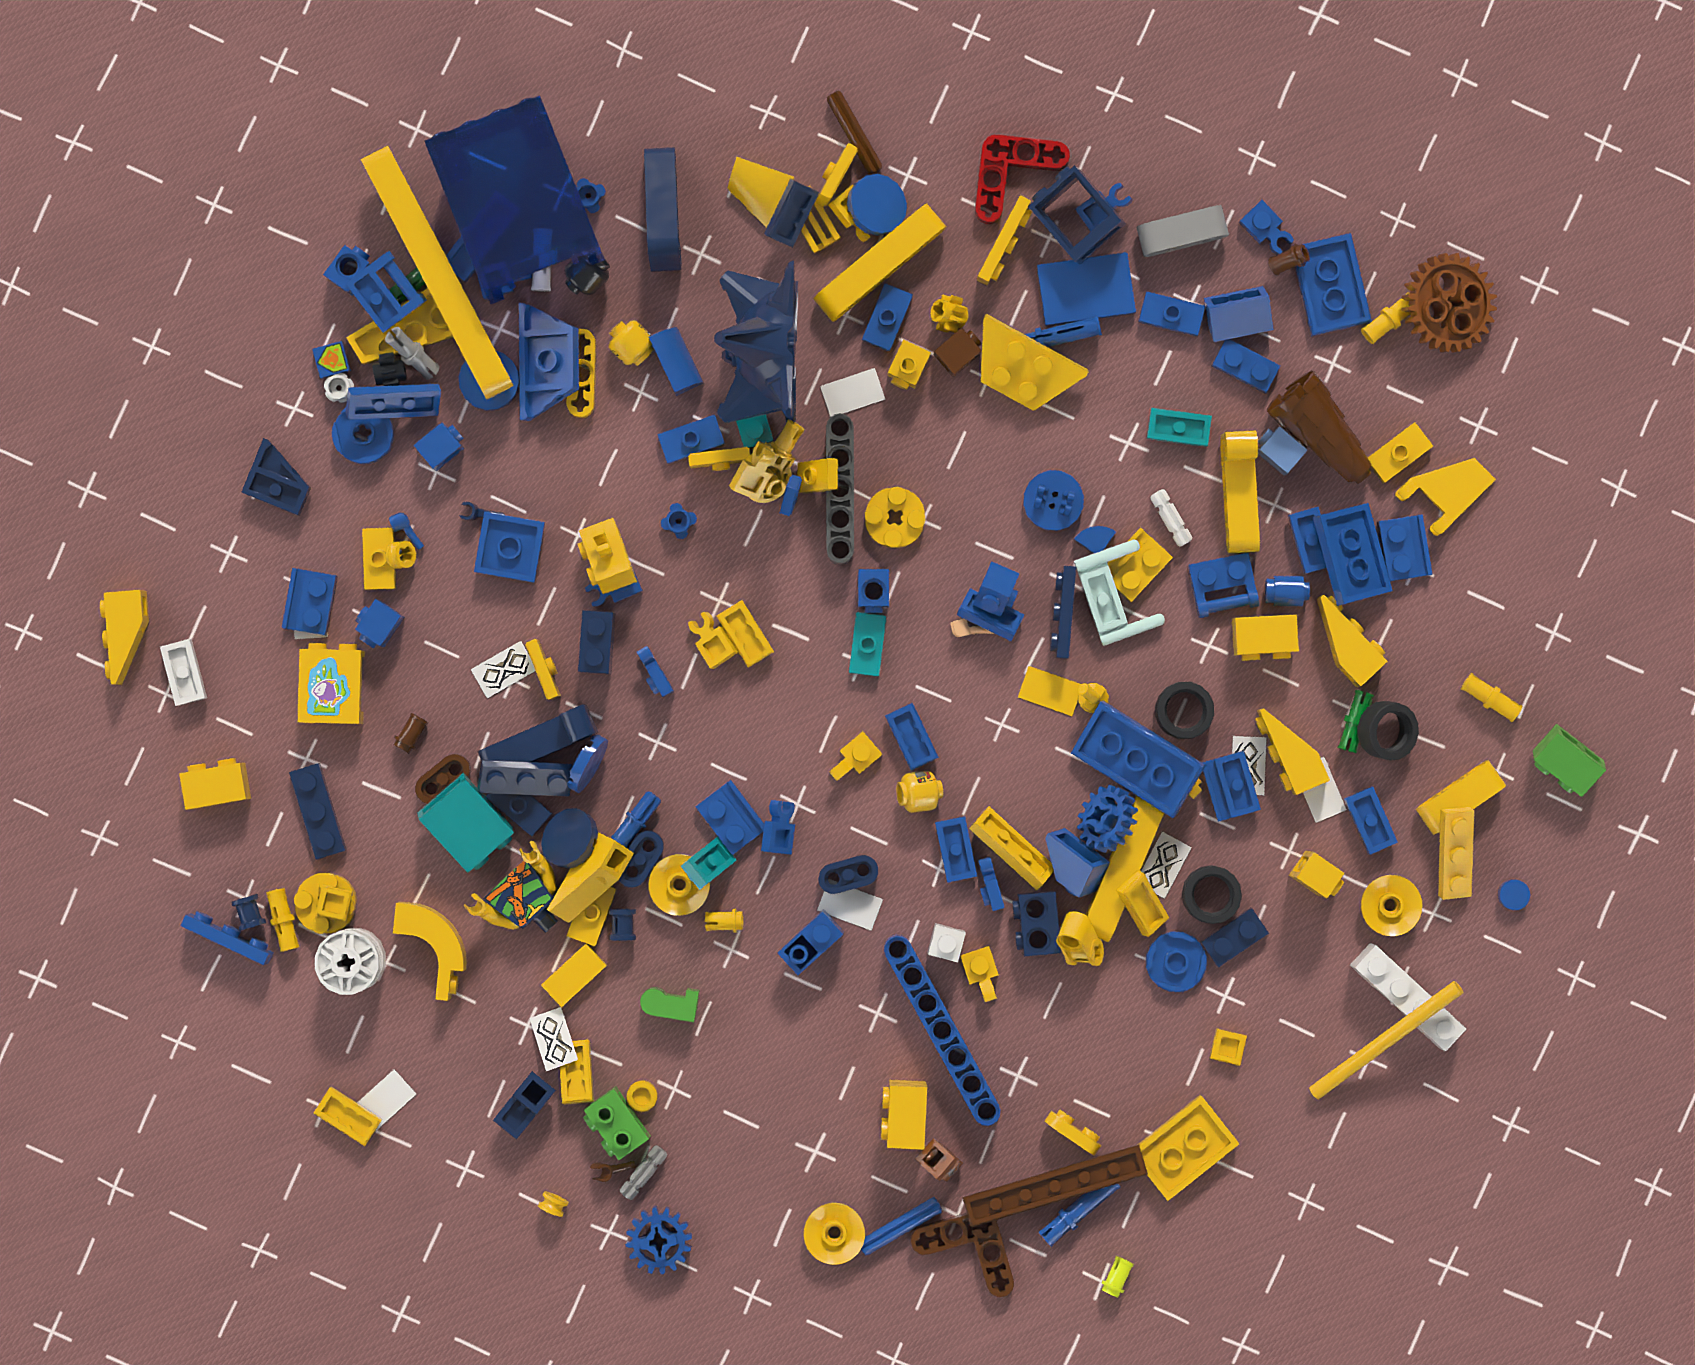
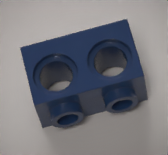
[1012,891,1061,957]

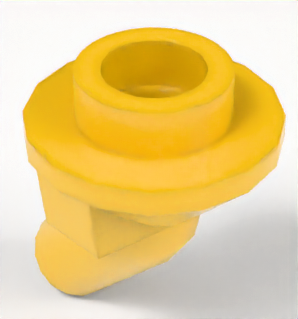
[1078,683,1109,713]

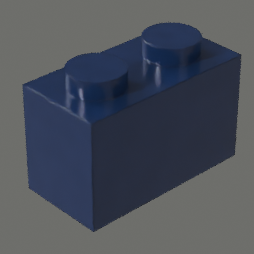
[578,610,616,675]

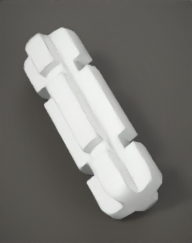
[1150,489,1192,547]

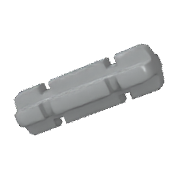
[620,1145,667,1200]

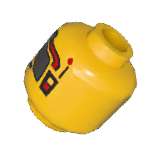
[896,771,943,813]

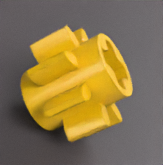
[931,295,968,333]

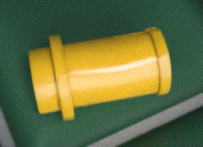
[705,909,744,933]

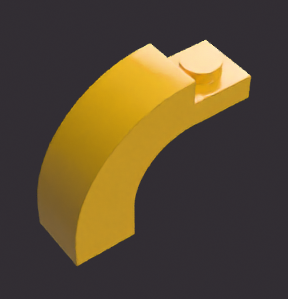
[393,902,467,1001]

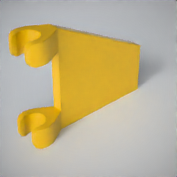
[1395,458,1496,536]

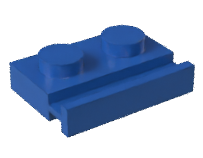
[1377,514,1433,582]
[282,568,338,636]
[1202,751,1261,822]
[695,780,764,855]

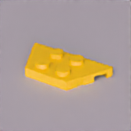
[981,314,1089,411]

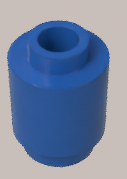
[1265,576,1310,607]

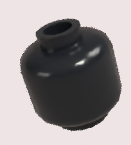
[564,250,610,295]

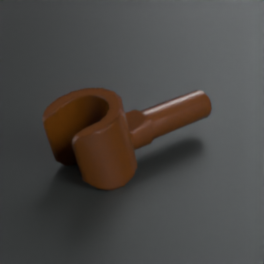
[590,1161,636,1182]

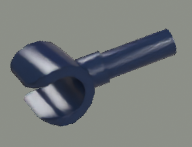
[459,502,504,521]

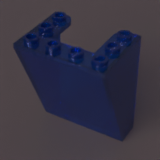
[424,95,605,304]

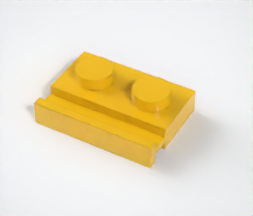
[1107,527,1173,602]

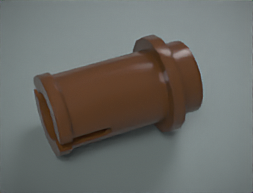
[1268,243,1310,276]
[393,713,428,754]

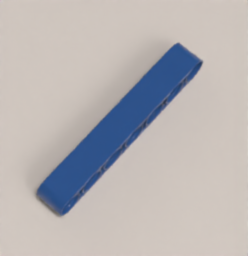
[884,934,1001,1126]

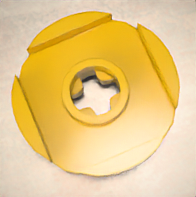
[865,487,925,548]
[294,873,357,934]

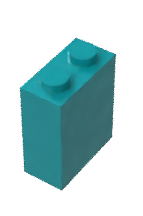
[417,773,514,873]

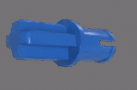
[611,791,661,848]

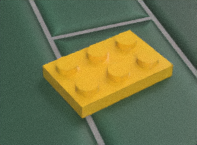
[1137,1095,1239,1201]

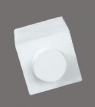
[927,923,966,962]

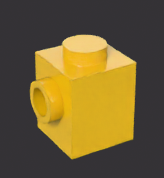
[887,339,931,390]

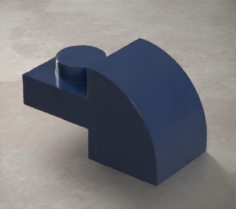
[493,1071,556,1140]

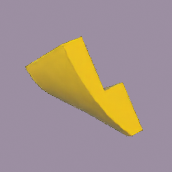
[727,157,795,228]

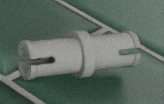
[385,327,439,380]

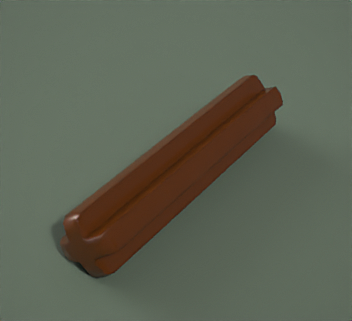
[827,91,882,175]

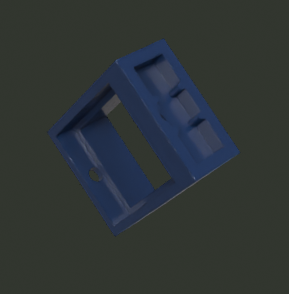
[1028,165,1126,264]

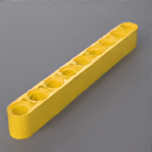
[361,146,514,400]

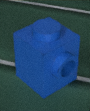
[973,561,1019,617]
[355,599,405,648]

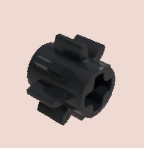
[372,352,407,386]

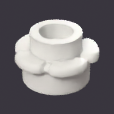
[324,373,354,403]

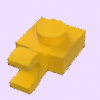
[729,441,775,500]
[829,731,882,781]
[960,946,999,1002]

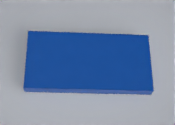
[1071,701,1206,818]

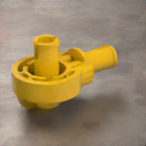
[745,419,805,503]

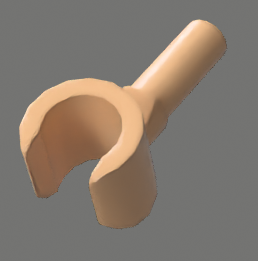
[951,619,994,637]

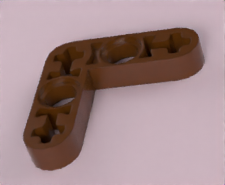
[911,1213,1014,1297]

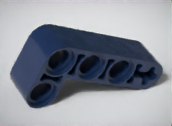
[644,147,682,272]
[477,704,599,762]

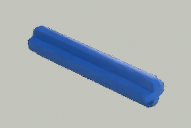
[861,1197,942,1255]

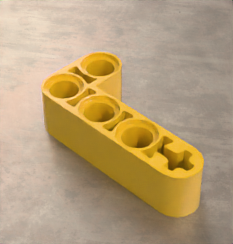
[1220,430,1260,554]

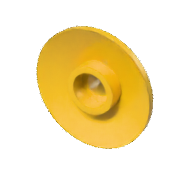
[649,854,710,916]
[1361,875,1422,936]
[804,1203,865,1265]

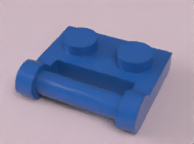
[345,251,427,333]
[1188,553,1260,618]

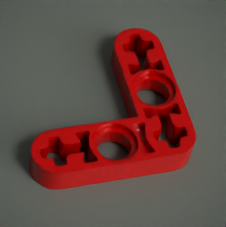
[975,135,1070,224]

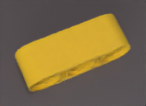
[1416,760,1506,835]

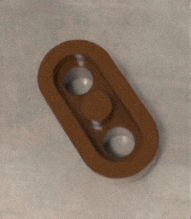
[415,754,471,804]

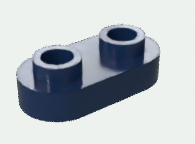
[619,831,664,887]
[818,855,878,894]

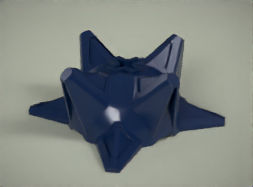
[714,261,798,424]

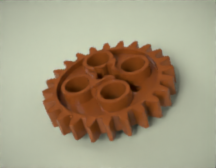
[1401,253,1497,353]

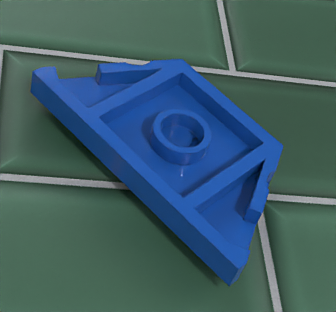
[519,303,579,421]

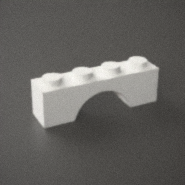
[1350,943,1466,1051]

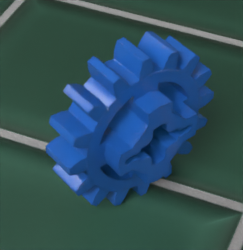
[1077,785,1138,853]
[625,1206,692,1274]

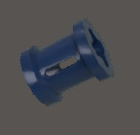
[231,894,266,931]
[609,909,636,941]

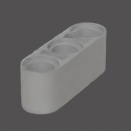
[1136,205,1229,257]

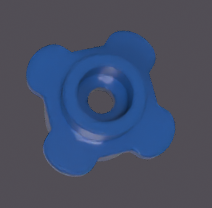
[571,178,606,213]
[661,503,697,539]

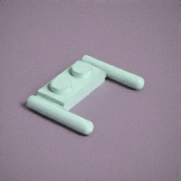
[1074,539,1165,646]

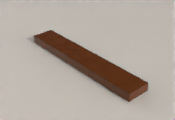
[962,1144,1148,1227]

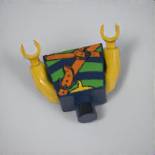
[464,841,558,933]

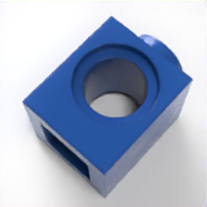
[323,245,370,296]
[414,422,465,472]
[858,569,889,613]

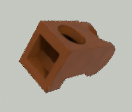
[915,1138,963,1182]

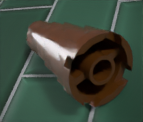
[1267,370,1372,484]

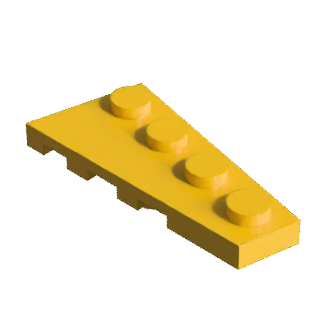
[346,288,453,365]

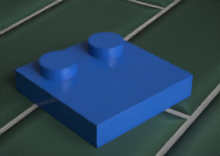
[474,512,545,583]

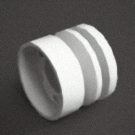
[315,928,386,995]

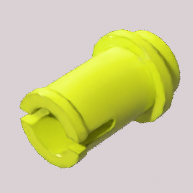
[1101,1256,1134,1298]

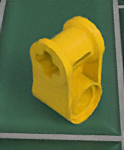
[1056,911,1104,966]

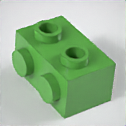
[1533,724,1606,797]
[583,1086,651,1160]

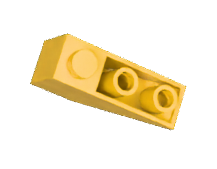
[100,590,149,685]
[1317,595,1388,687]
[1255,709,1330,795]
[547,832,634,923]

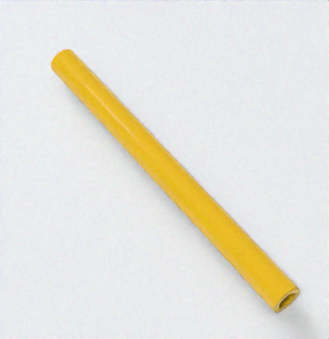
[1309,981,1464,1100]

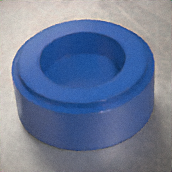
[1498,879,1530,910]

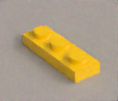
[977,195,1033,286]
[969,806,1054,890]
[1438,806,1474,900]

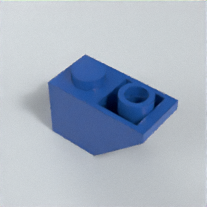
[777,909,844,975]

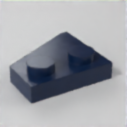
[241,438,311,516]

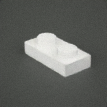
[160,639,207,706]

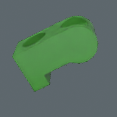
[640,987,700,1022]

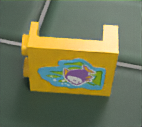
[298,643,365,724]

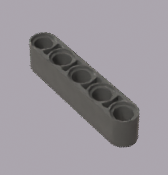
[826,413,854,565]

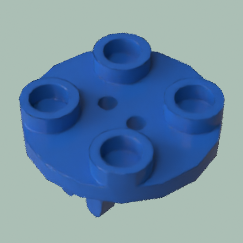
[1023,470,1084,531]

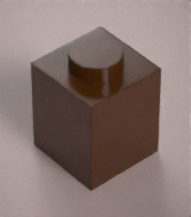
[933,328,982,377]

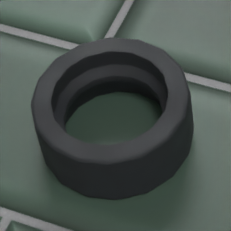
[1155,681,1214,739]
[1357,701,1419,761]
[1182,865,1242,924]

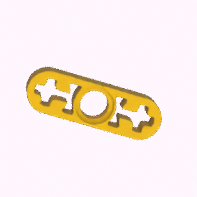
[566,329,596,418]

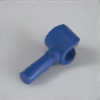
[389,512,424,550]

